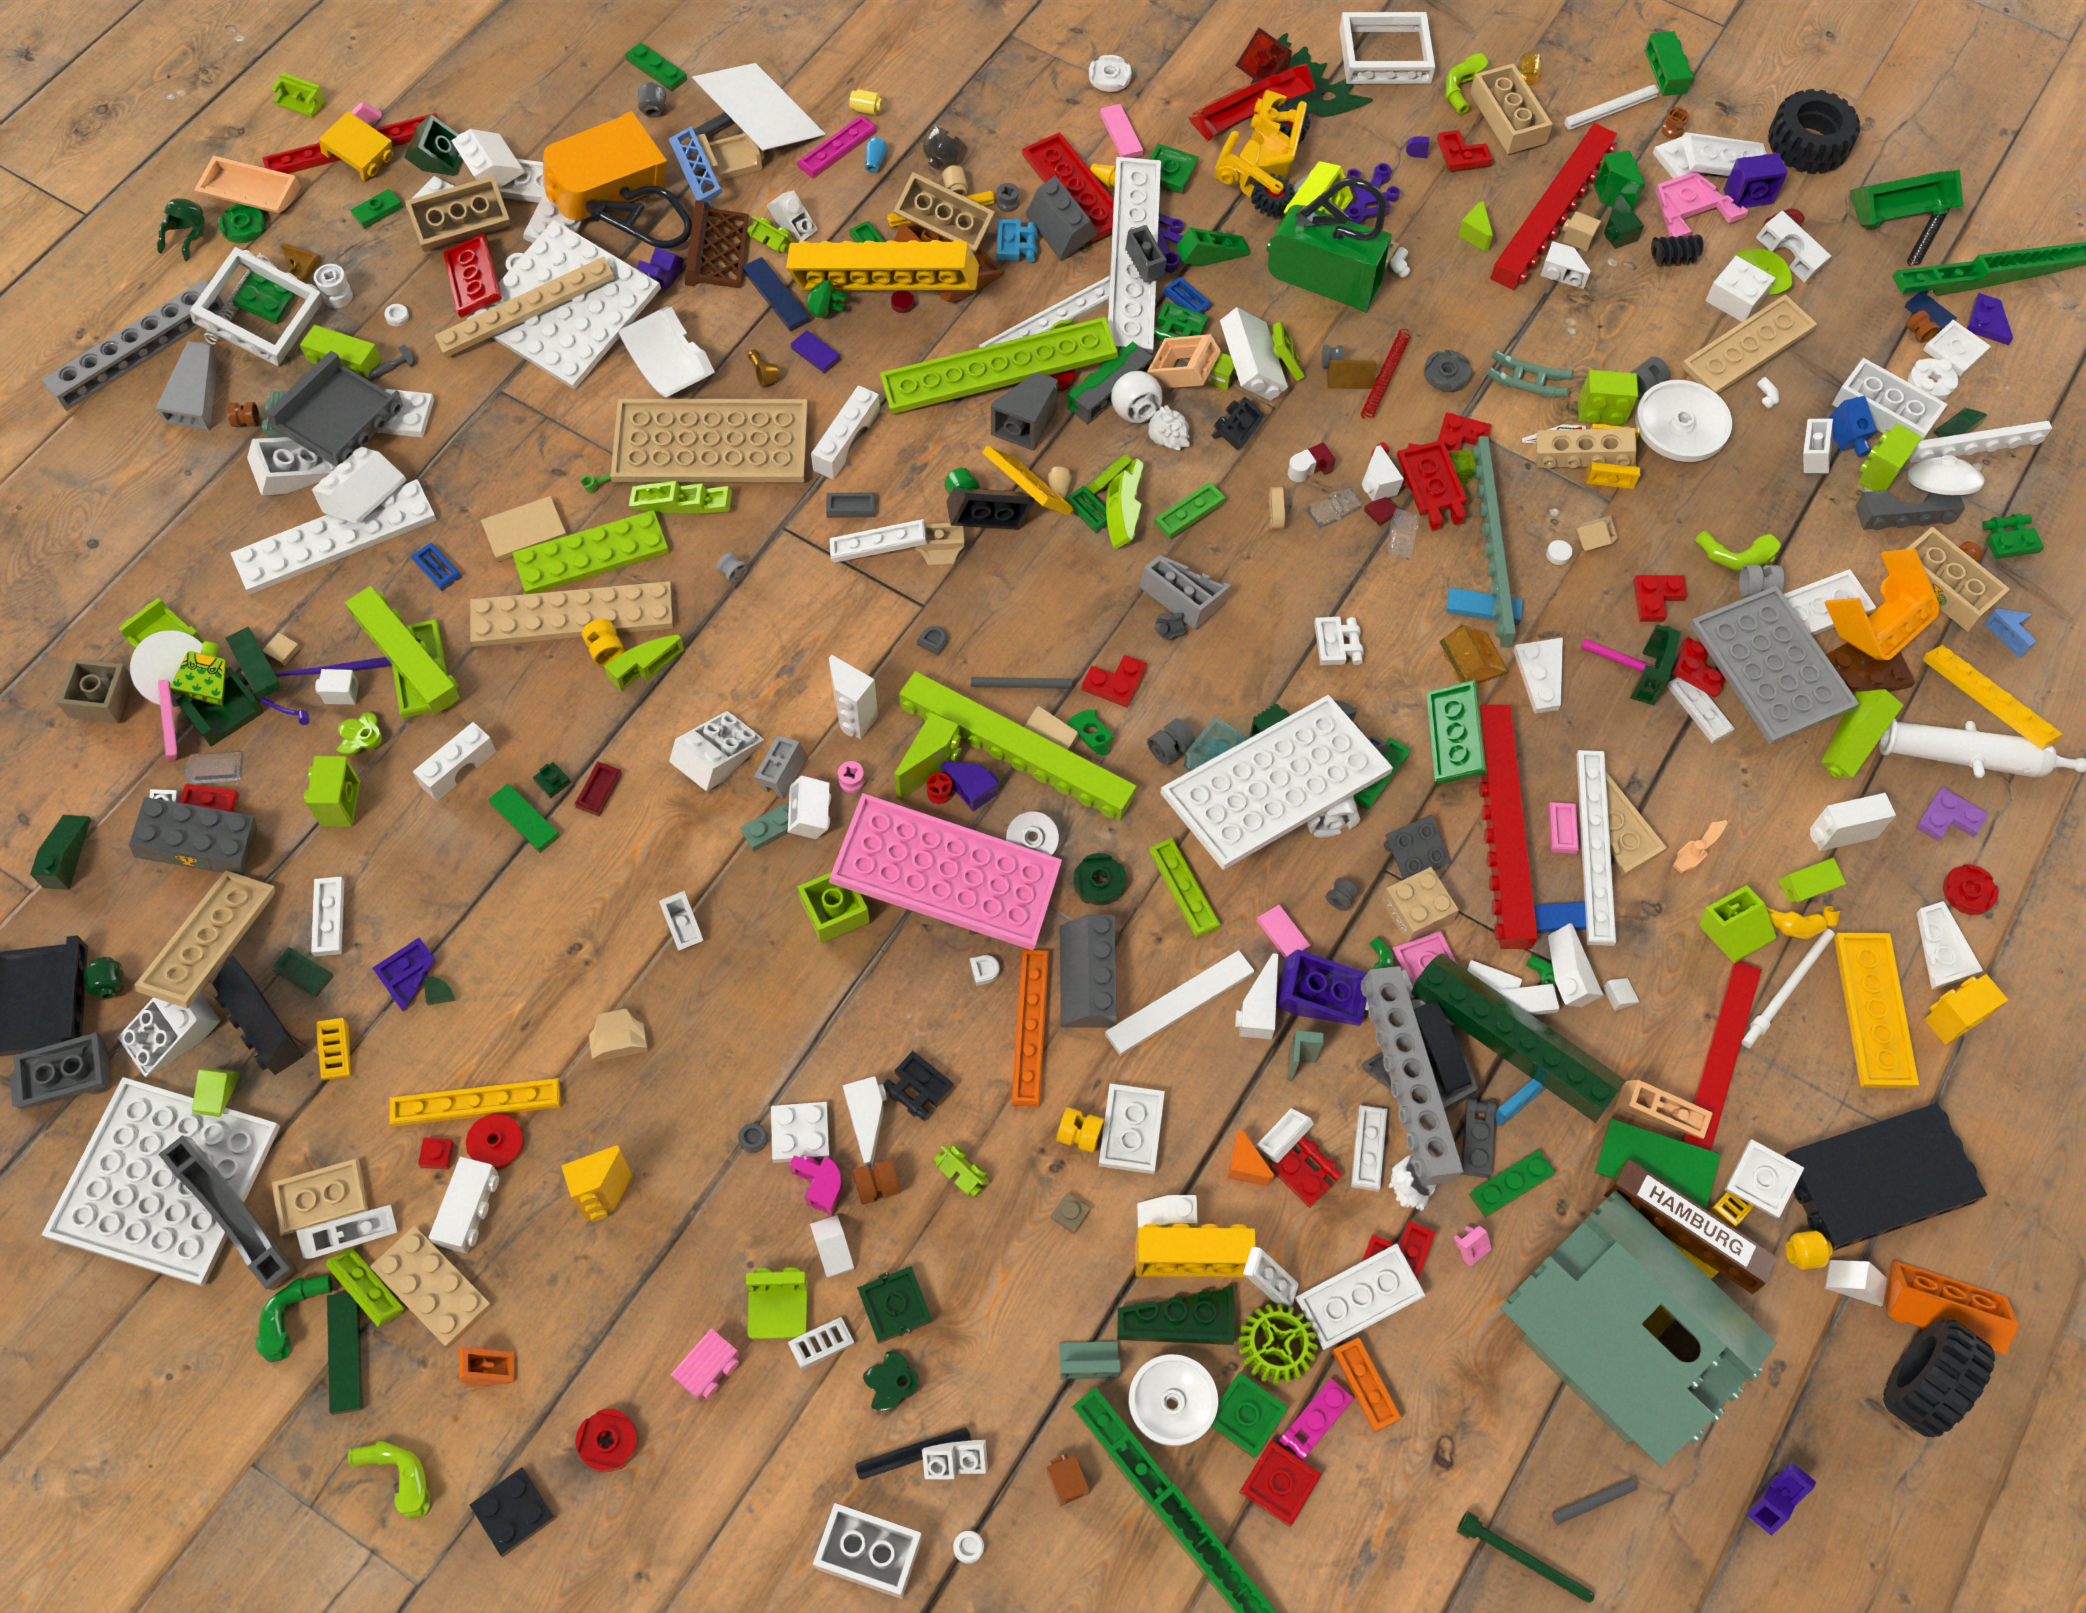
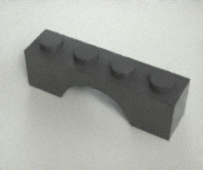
[1855,490,1965,530]

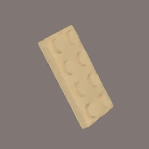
[370,1225,492,1349]

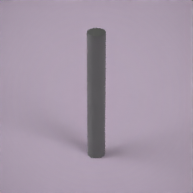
[1552,1478,1637,1525]

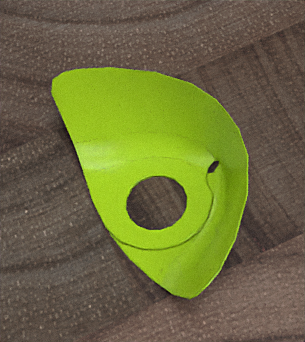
[1733,249,1792,294]

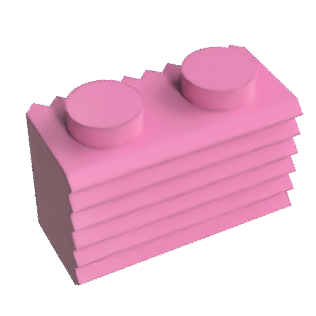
[671,1329,740,1402]

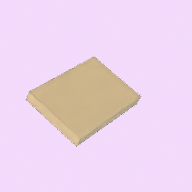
[481,496,567,562]
[272,1158,368,1239]

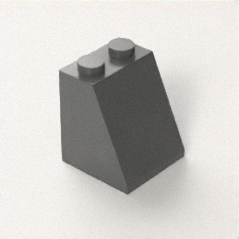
[991,372,1058,451]

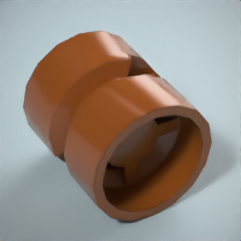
[852,1158,901,1205]

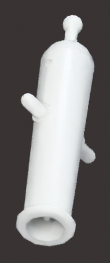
[1879,718,2086,778]

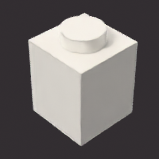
[315,669,359,705]

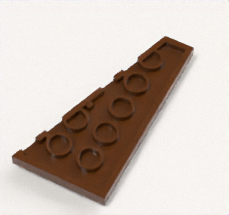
[1826,643,1915,695]

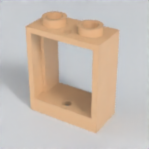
[1147,334,1221,388]

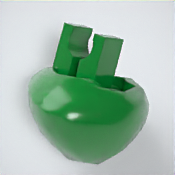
[806,280,847,318]

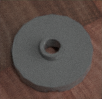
[1424,350,1471,392]

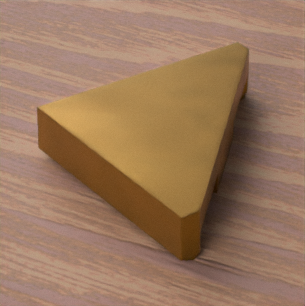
[281,243,321,284]

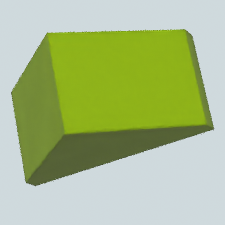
[1458,201,1493,251]
[192,1068,241,1117]

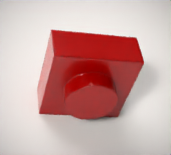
[418,1137,454,1170]

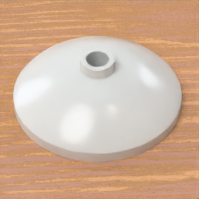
[1907,455,1984,495]
[1129,1354,1218,1446]

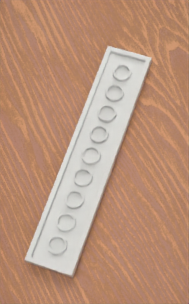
[1108,157,1161,354]

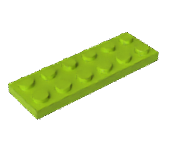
[512,510,669,594]

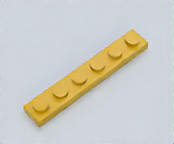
[1923,645,2063,750]

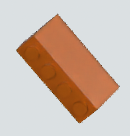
[1885,1260,2019,1355]

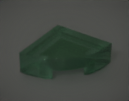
[424,977,456,1005]

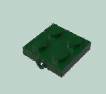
[857,1266,933,1344]

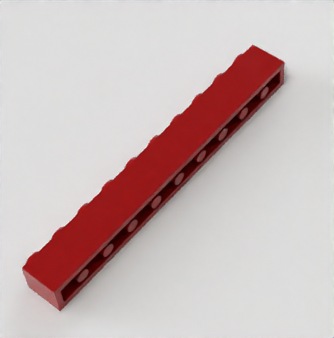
[1490,123,1618,290]
[1479,705,1537,949]

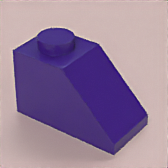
[941,761,998,812]

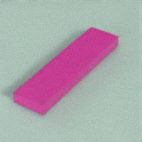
[797,115,877,179]

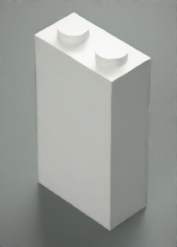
[1220,307,1288,401]

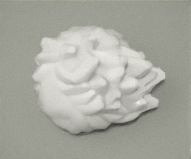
[1148,405,1190,451]
[1389,1154,1437,1211]

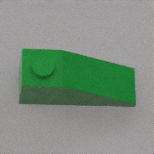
[1176,227,1250,266]

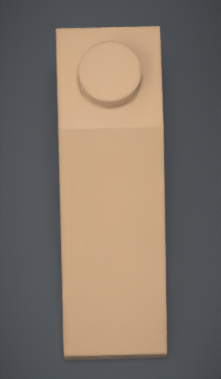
[1615,1080,1713,1139]

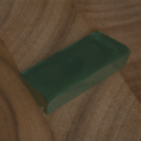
[1933,408,1988,438]

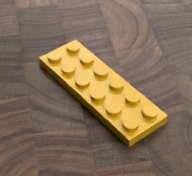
[1834,933,1919,1089]

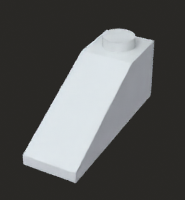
[1548,923,1604,1007]
[1235,954,1278,1039]
[843,1076,887,1168]
[296,1205,397,1259]

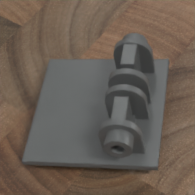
[1384,815,1451,880]

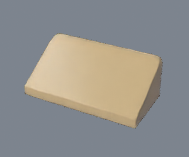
[1024,706,1078,751]

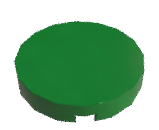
[218,204,266,243]

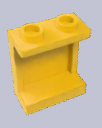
[319,111,393,181]
[1586,424,1640,489]

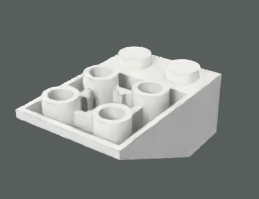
[669,711,764,791]
[117,993,220,1078]

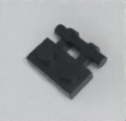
[883,1050,955,1122]

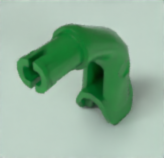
[256,1275,333,1362]

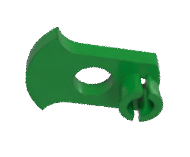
[1067,710,1114,756]

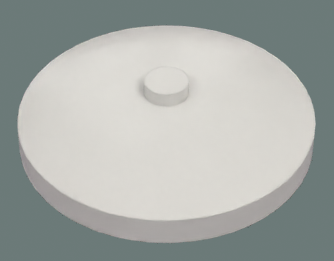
[1635,380,1732,462]

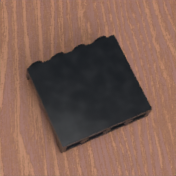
[0,935,88,1056]

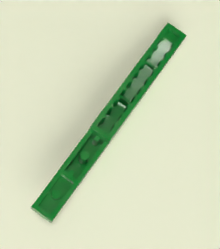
[1892,242,2086,295]
[1071,1387,1277,1613]

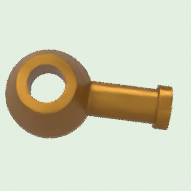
[747,349,780,387]

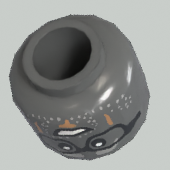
[638,82,666,118]

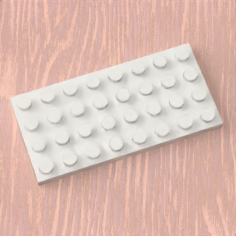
[1160,695,1393,870]

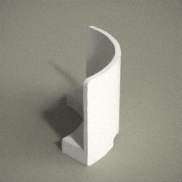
[618,306,715,397]

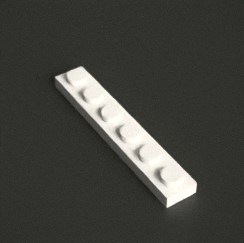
[1909,421,2052,463]

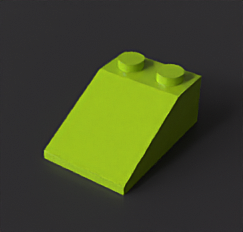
[894,712,961,799]

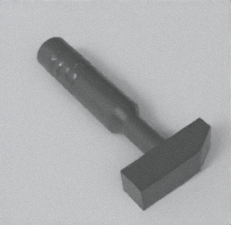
[361,344,414,381]

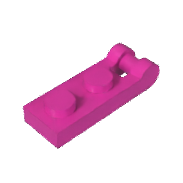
[1279,1379,1354,1461]

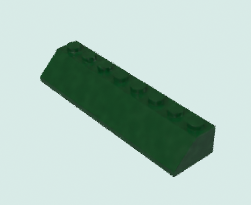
[1411,953,1626,1123]

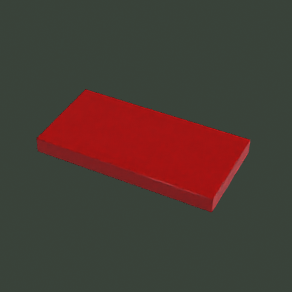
[443,233,502,318]

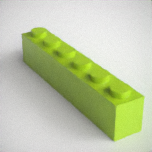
[345,586,460,716]

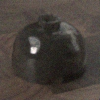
[923,126,968,170]

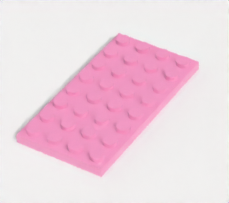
[829,793,1062,951]

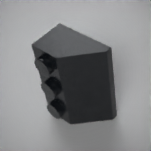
[946,487,1035,530]

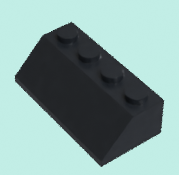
[212,955,304,1075]

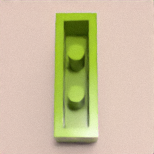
[300,325,382,378]

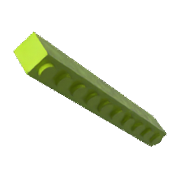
[899,671,1137,821]

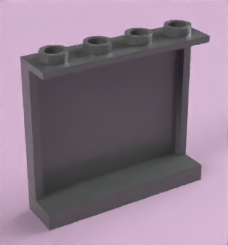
[266,351,403,467]

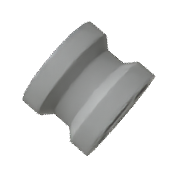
[716,552,748,583]

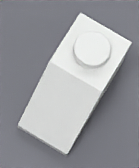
[1362,445,1404,501]
[1137,1195,1197,1228]

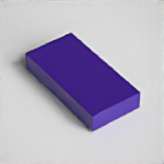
[791,330,841,374]

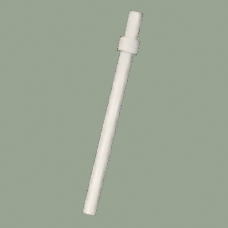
[1741,929,1835,1048]

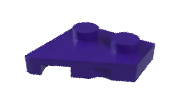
[1966,293,2013,345]

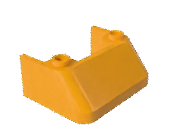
[1825,548,1940,660]

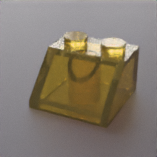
[1439,624,1509,684]

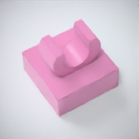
[1454,1226,1492,1266]

